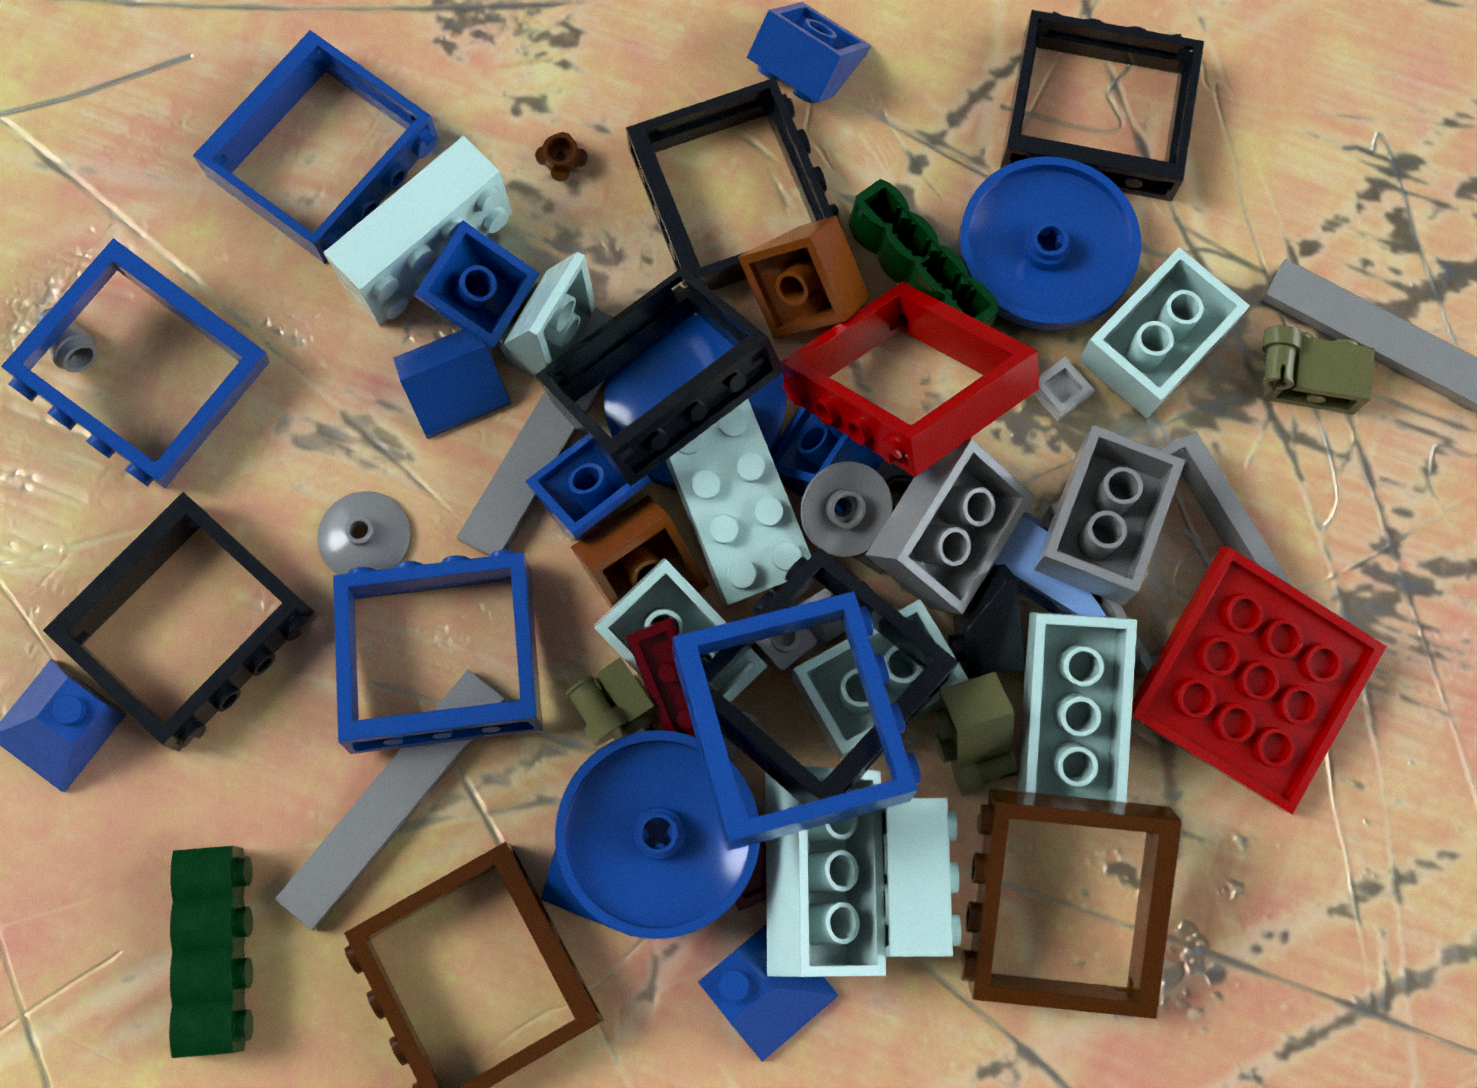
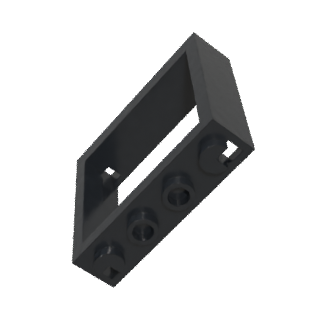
[1000,10,1204,202]
[626,78,843,291]
[535,267,785,487]
[43,492,315,752]
[685,548,959,804]

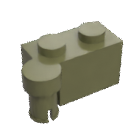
[1262,325,1375,415]
[565,657,659,746]
[934,672,1018,796]

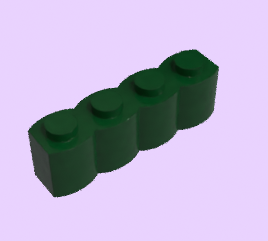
[848,179,999,327]
[169,846,253,1058]

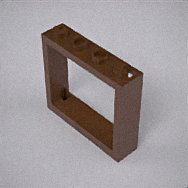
[961,788,1182,1019]
[344,841,604,1088]

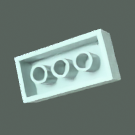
[323,135,512,326]
[666,399,811,607]
[1018,612,1137,802]
[765,766,886,977]

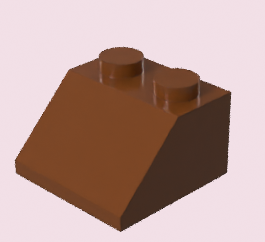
[738,215,871,339]
[571,495,709,608]

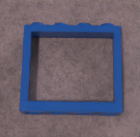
[193,30,438,264]
[1,238,270,488]
[333,550,543,754]
[672,591,921,851]

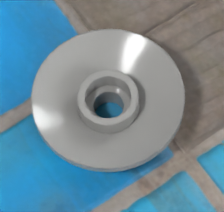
[801,461,892,557]
[317,491,411,575]

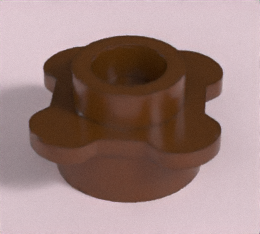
[535,132,588,182]

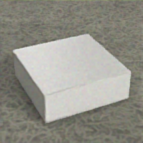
[1033,356,1095,421]

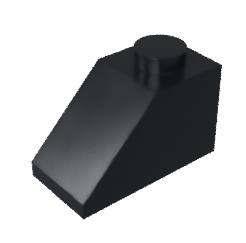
[948,564,1025,679]

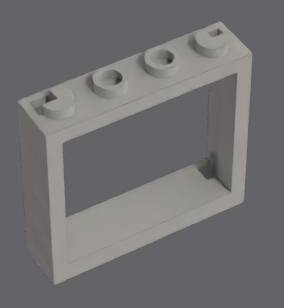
[1042,431,1292,679]

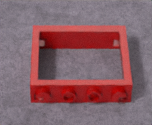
[780,282,1039,477]

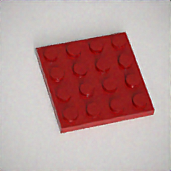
[1132,546,1387,814]

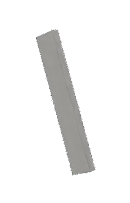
[1261,258,1477,413]
[457,308,613,557]
[275,669,506,931]

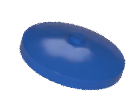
[958,156,1141,330]
[604,314,786,490]
[555,730,760,939]

